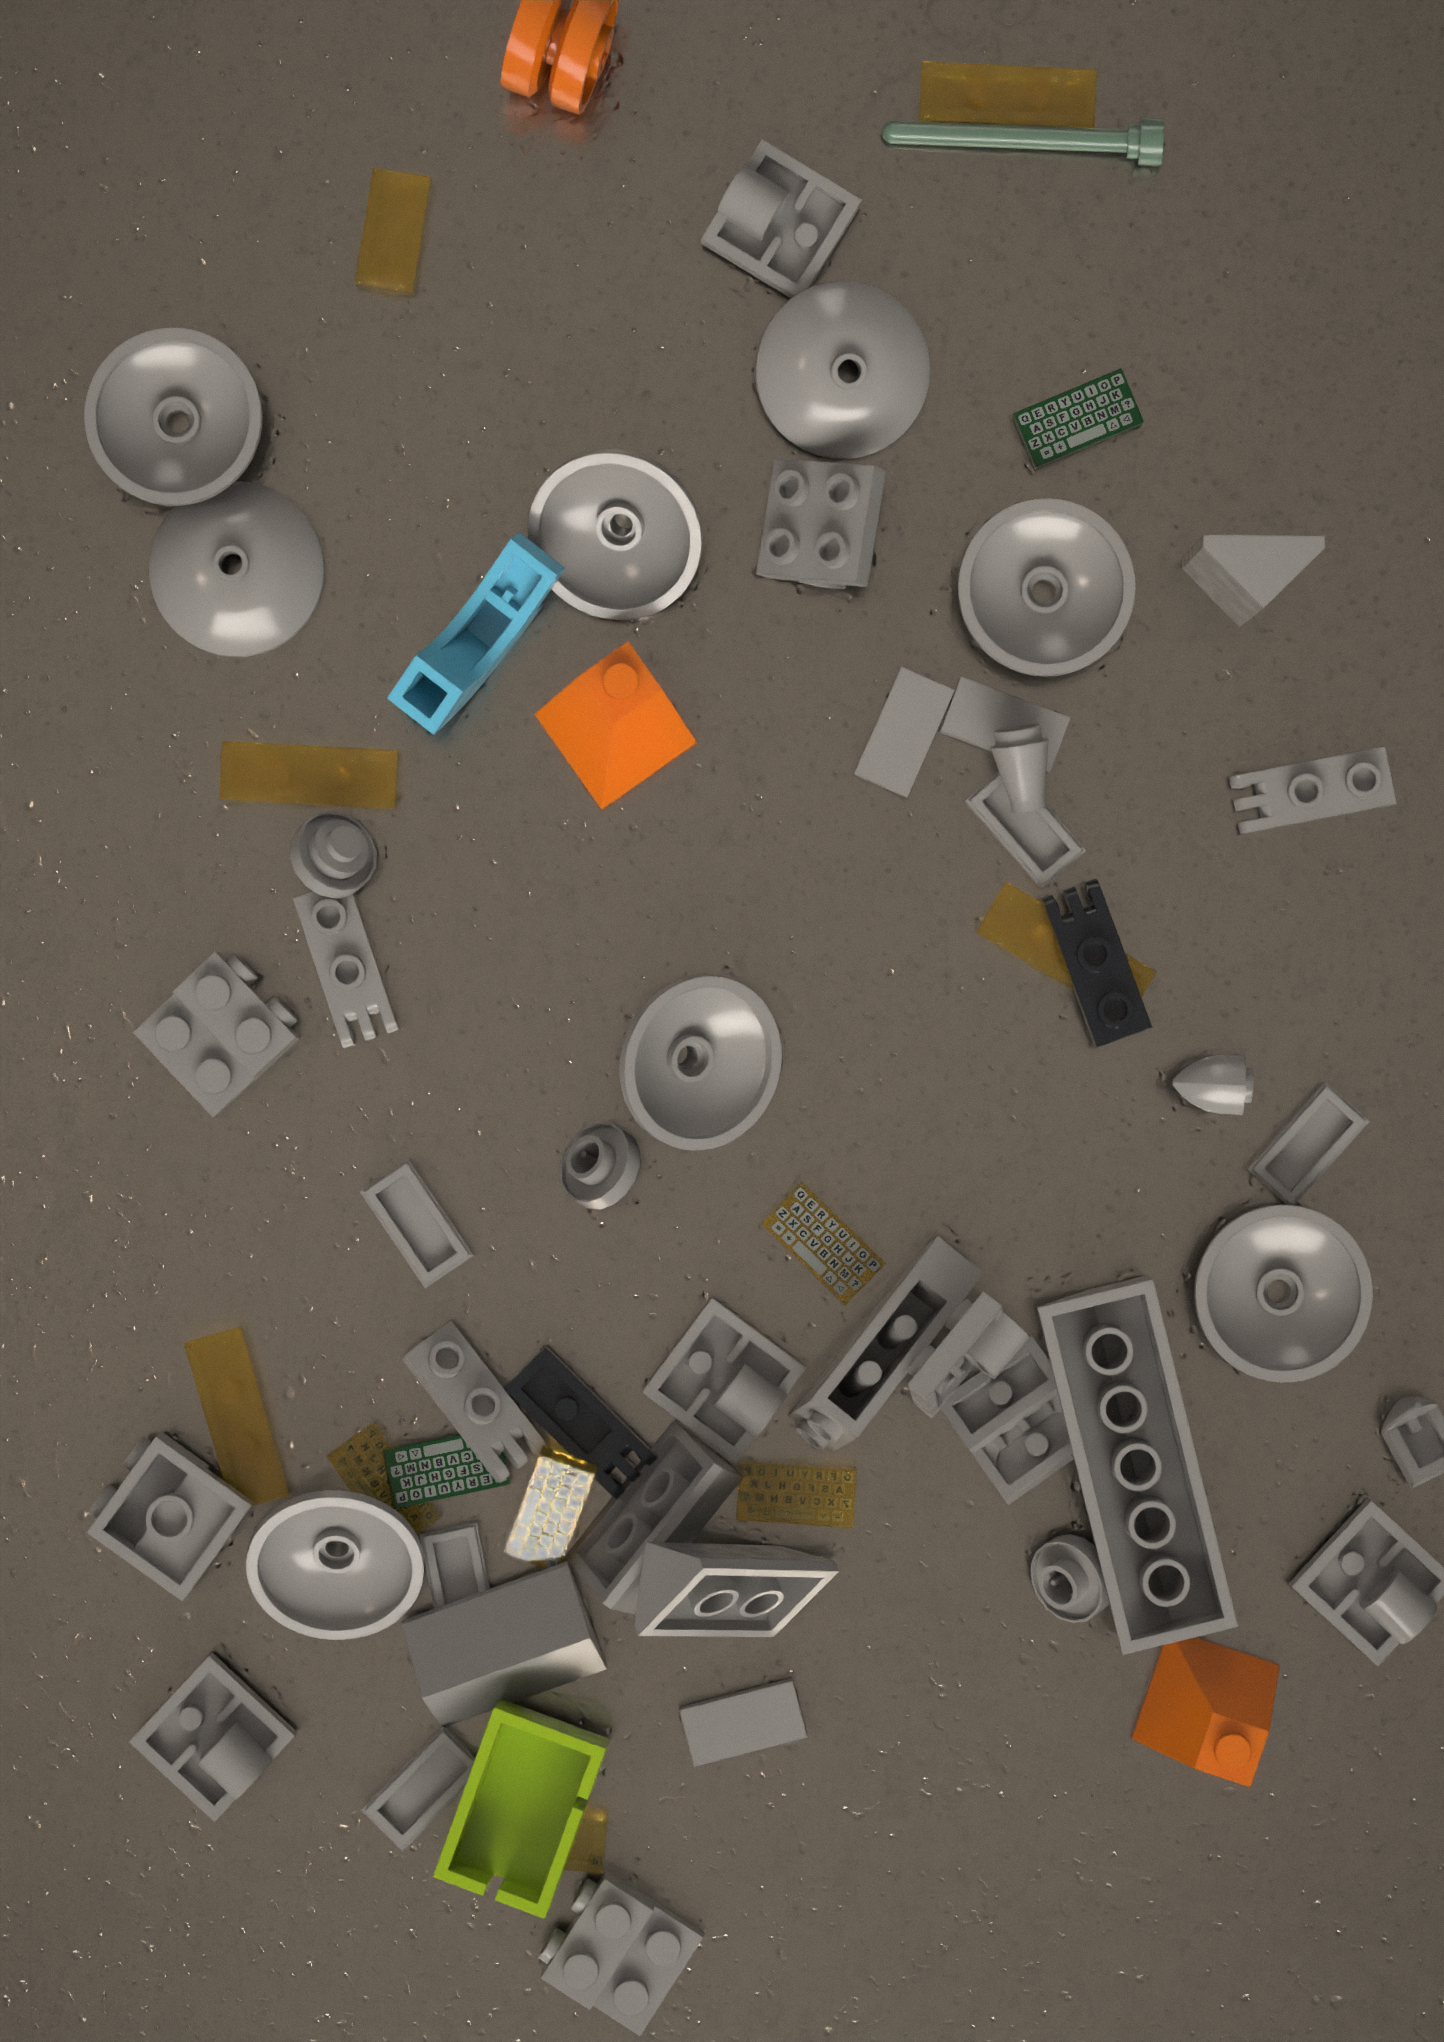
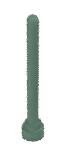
[882,117,1164,166]

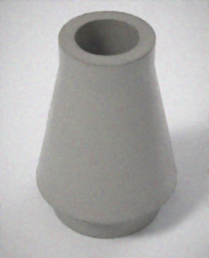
[990,724,1048,813]

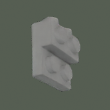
[133,952,301,1118]
[87,1432,254,1602]
[538,1869,704,2036]

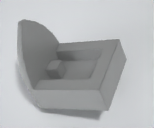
[1172,1055,1254,1115]
[1381,1396,1444,1489]

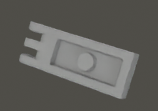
[1229,746,1397,835]
[293,891,399,1048]
[402,1321,546,1483]

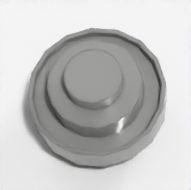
[290,811,377,899]
[559,1122,640,1210]
[1031,1534,1109,1623]

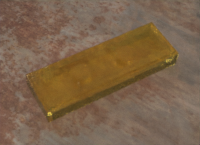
[918,61,1097,128]
[219,741,399,810]
[975,882,1157,998]
[184,1325,291,1506]

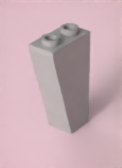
[788,1236,984,1452]

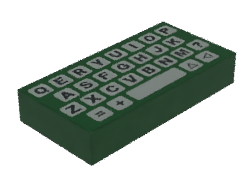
[1012,368,1144,470]
[382,1435,510,1509]

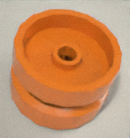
[500,0,620,115]

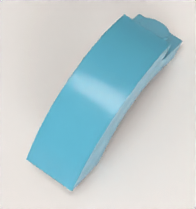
[387,532,566,735]

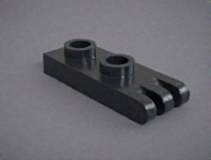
[1041,879,1152,1048]
[504,1346,658,1499]

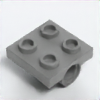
[701,139,862,298]
[756,459,886,589]
[908,1291,1029,1418]
[642,1297,806,1462]
[1288,1498,1444,1666]
[129,1653,297,1822]

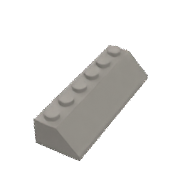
[1037,1275,1238,1655]

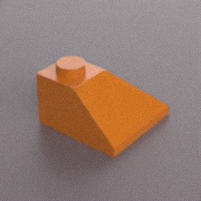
[534,641,697,810]
[1131,1637,1280,1788]

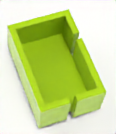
[433,1699,611,1919]

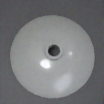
[755,281,930,459]
[84,327,263,506]
[528,449,703,620]
[149,481,325,657]
[958,498,1136,677]
[619,974,782,1151]
[1194,1205,1373,1383]
[246,1490,424,1640]

